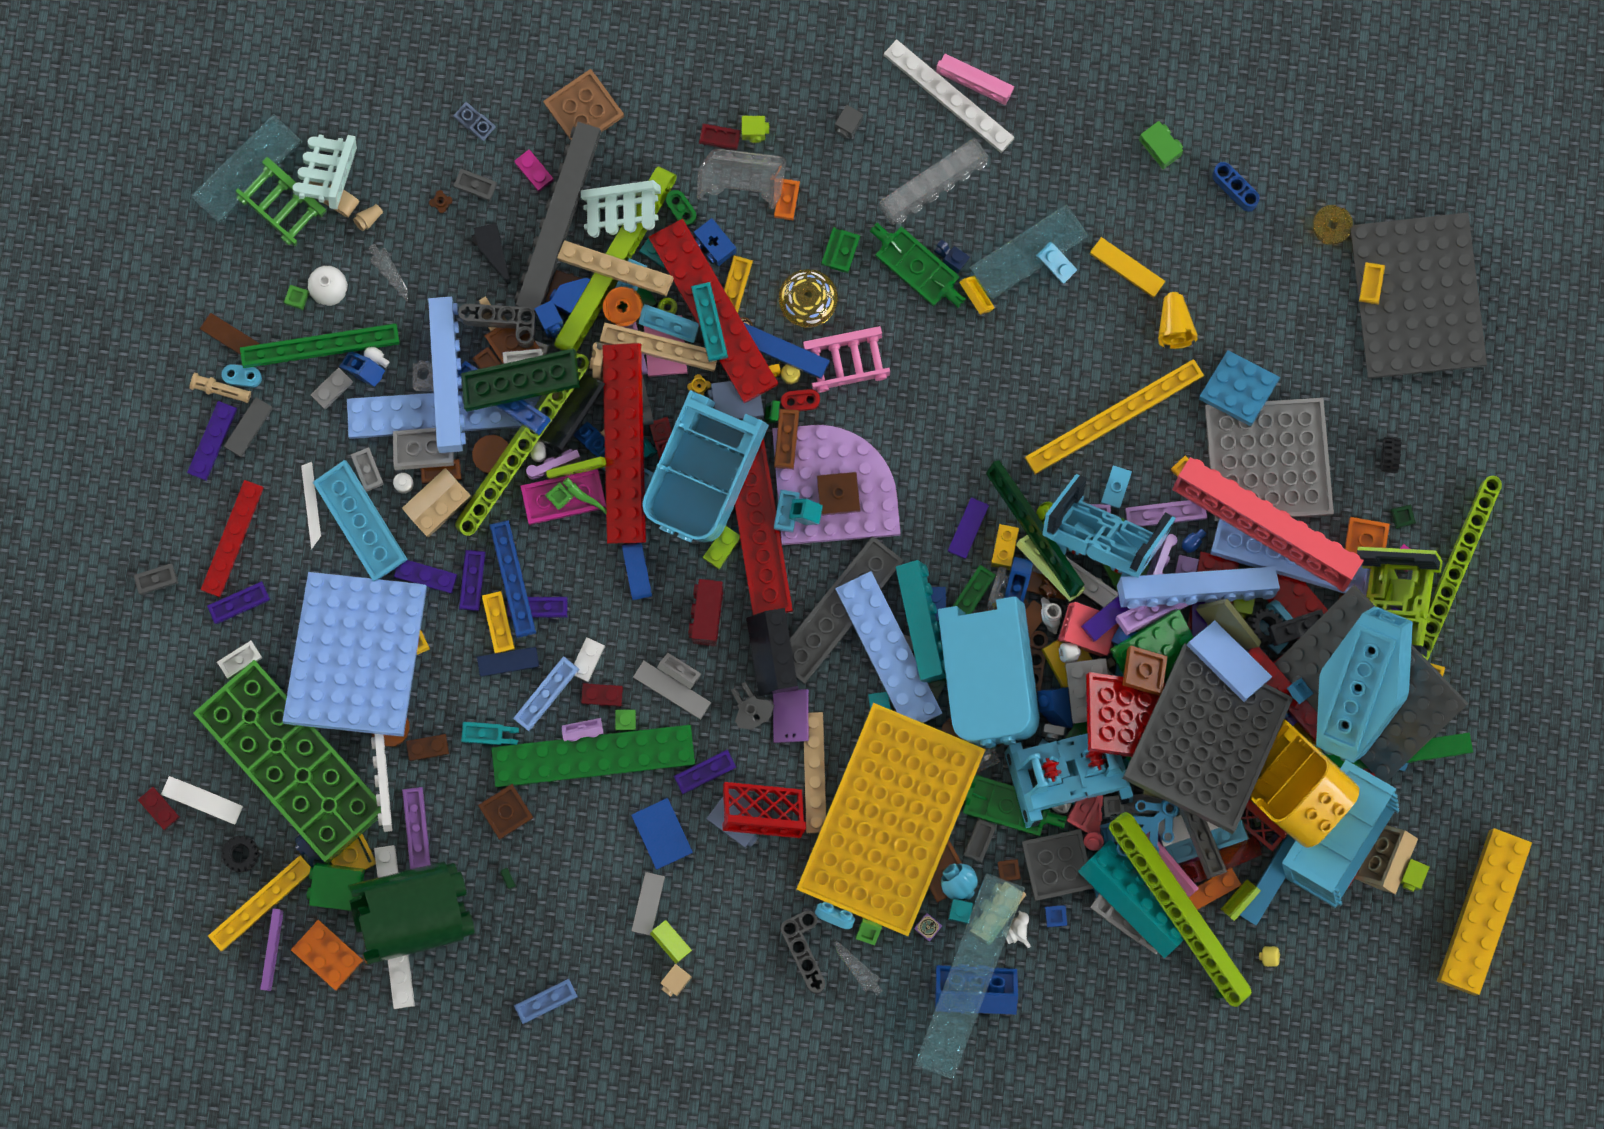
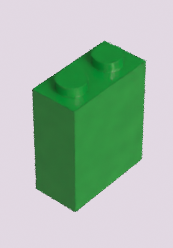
[307,863,365,911]

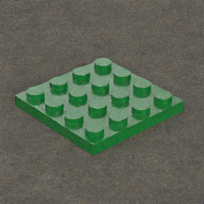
[1110,608,1194,683]

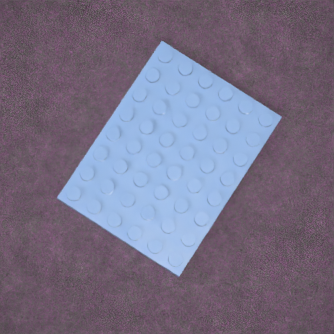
[283,572,427,737]

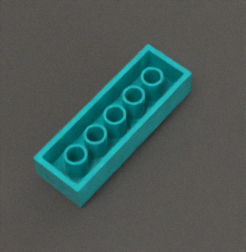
[1078,839,1184,959]

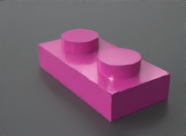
[514,149,554,192]

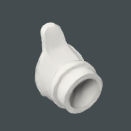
[1041,597,1062,634]
[1002,911,1031,948]

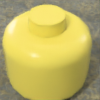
[781,364,800,384]
[1259,946,1280,967]

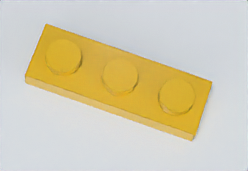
[482,591,515,654]

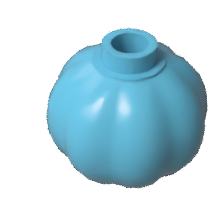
[941,864,978,900]

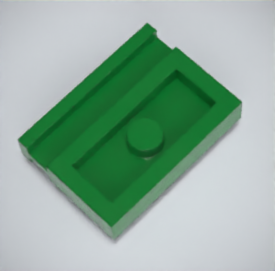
[821,227,860,273]

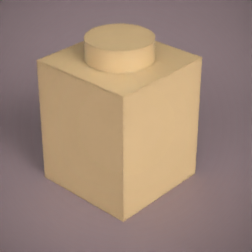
[661,964,692,997]

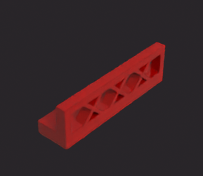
[1241,800,1288,851]

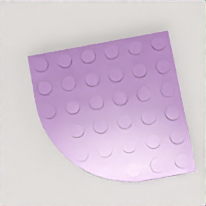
[772,425,900,545]

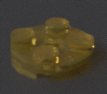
[1313,205,1353,245]

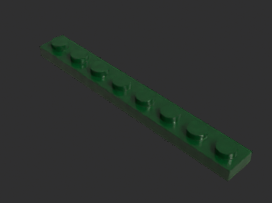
[986,460,1085,598]

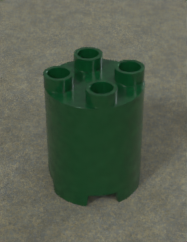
[348,861,475,965]

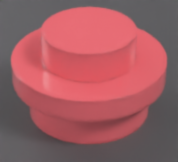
[1084,831,1104,851]

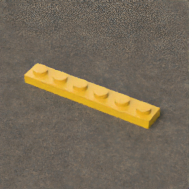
[208,855,311,952]

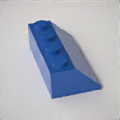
[935,965,1018,1015]

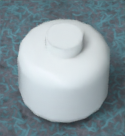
[393,473,414,494]
[1059,643,1081,663]

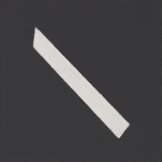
[301,462,321,550]

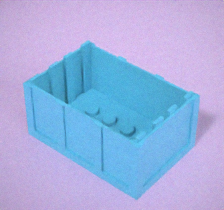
[1282,760,1399,908]

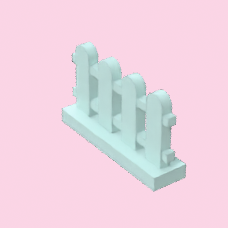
[293,135,357,209]
[581,180,661,238]

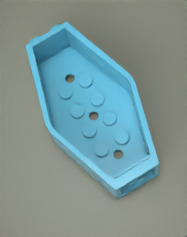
[1316,606,1413,763]

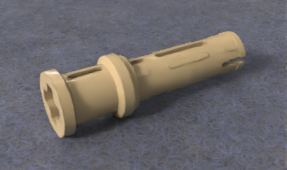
[190,373,251,403]

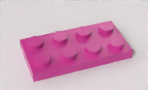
[521,469,606,525]

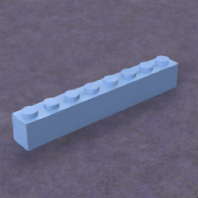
[428,296,466,453]
[1117,567,1280,609]

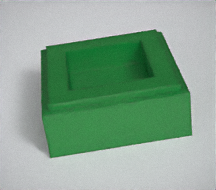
[765,400,780,424]

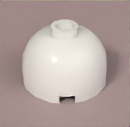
[308,266,348,306]

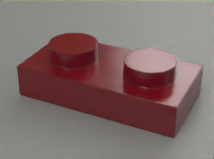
[581,683,623,707]
[138,787,180,830]

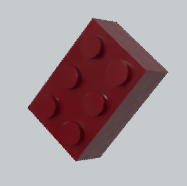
[688,579,724,646]

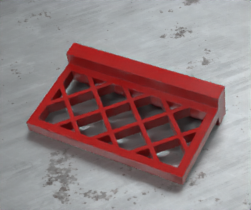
[722,782,806,838]

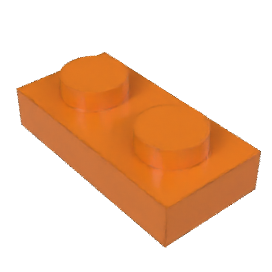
[774,178,800,221]

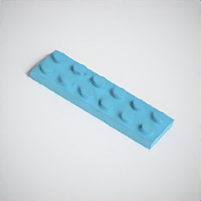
[313,460,408,581]

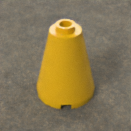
[1158,292,1197,349]

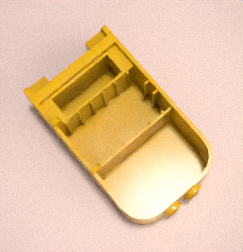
[1250,719,1359,848]

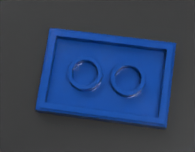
[631,798,693,870]

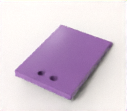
[773,689,809,743]

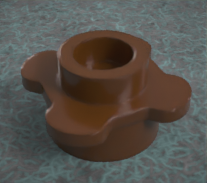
[429,190,453,213]
[1038,579,1057,599]

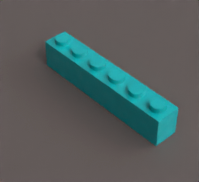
[896,560,946,683]

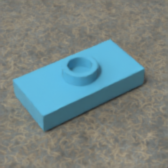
[1101,465,1132,509]
[774,490,800,532]

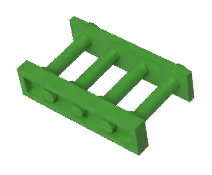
[235,157,326,246]

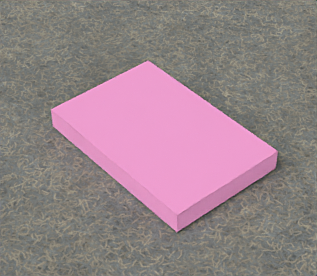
[644,315,688,377]

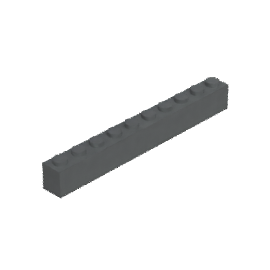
[514,122,602,314]

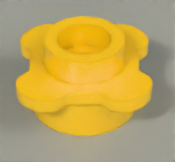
[687,374,711,396]

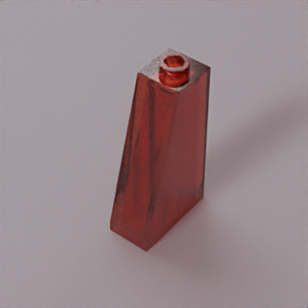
[1179,836,1262,883]

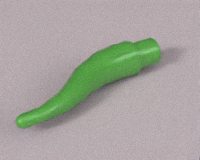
[562,477,607,514]

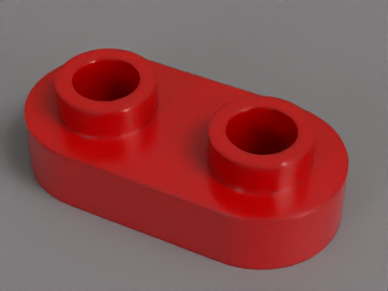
[781,389,820,411]

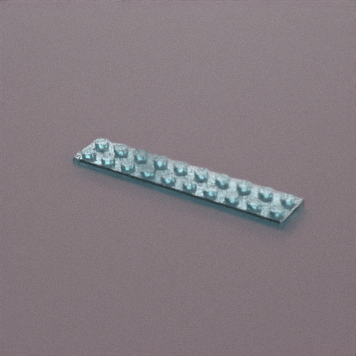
[915,873,1025,1080]

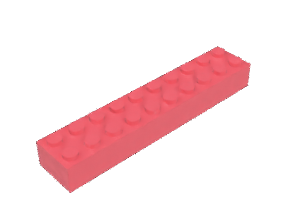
[1172,457,1364,592]

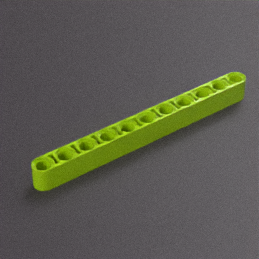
[555,166,677,352]
[455,353,589,536]
[1424,476,1502,659]
[1109,812,1251,1007]

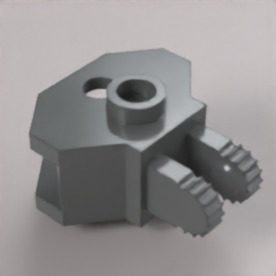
[731,681,775,730]

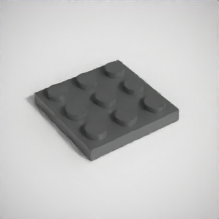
[1021,829,1094,901]

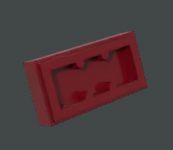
[699,123,741,151]

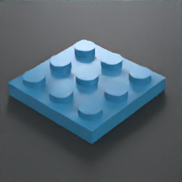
[1199,350,1280,426]

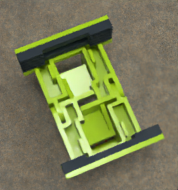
[1357,547,1443,661]

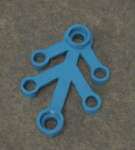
[1116,800,1179,856]

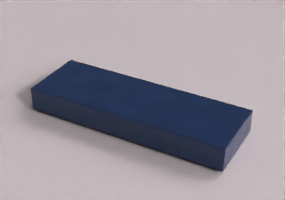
[477,647,540,677]

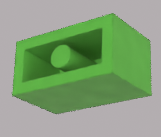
[1139,121,1183,169]

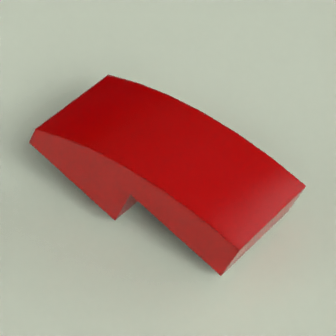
[649,417,672,459]

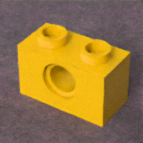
[991,524,1019,570]

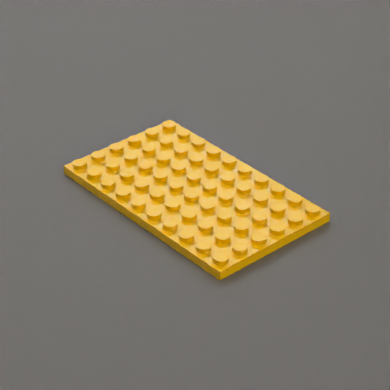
[796,703,986,936]

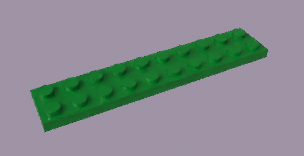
[492,725,695,788]

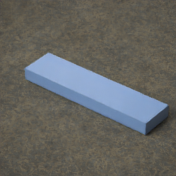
[513,656,580,731]

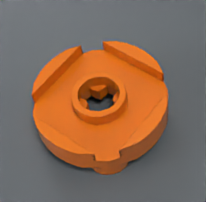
[603,286,643,326]

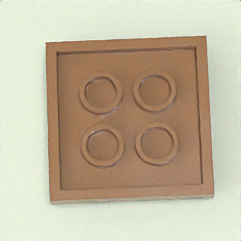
[543,69,625,141]

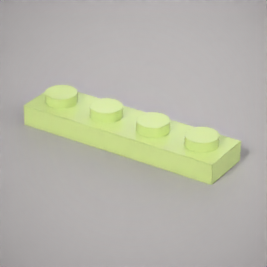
[1016,535,1085,601]

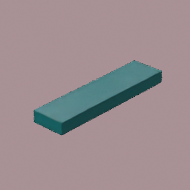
[691,282,728,362]

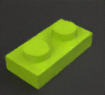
[703,526,740,569]

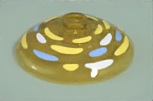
[779,269,837,327]

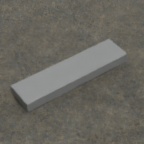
[633,661,711,720]

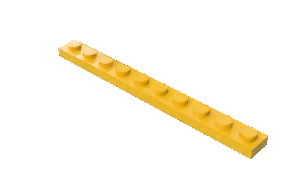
[1025,359,1204,475]

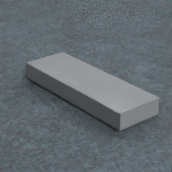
[632,872,665,936]

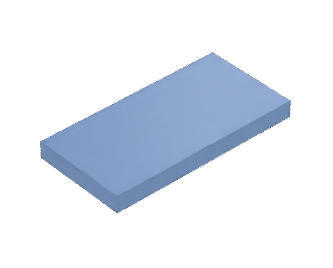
[1187,620,1272,702]

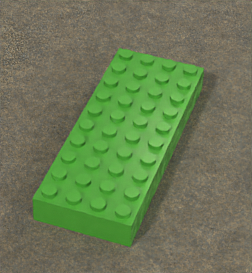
[193,660,381,864]

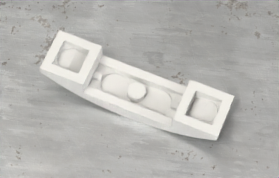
[161,776,243,825]

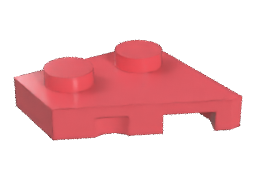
[1066,795,1103,834]

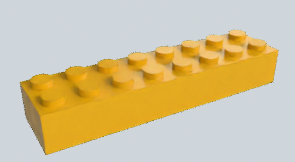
[1437,828,1532,996]

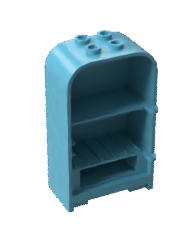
[642,390,769,543]
[938,597,1040,748]

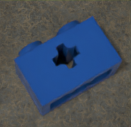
[694,218,737,267]
[534,300,564,338]

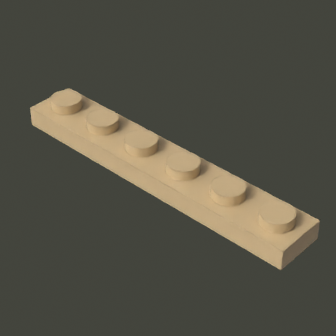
[557,240,673,296]
[600,322,717,372]
[804,712,826,833]

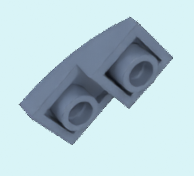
[452,102,496,141]

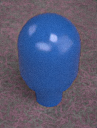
[1182,529,1206,553]

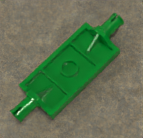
[870,222,966,308]
[963,775,1067,837]

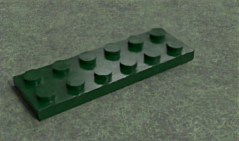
[461,348,580,412]

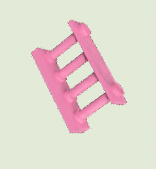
[803,326,890,393]

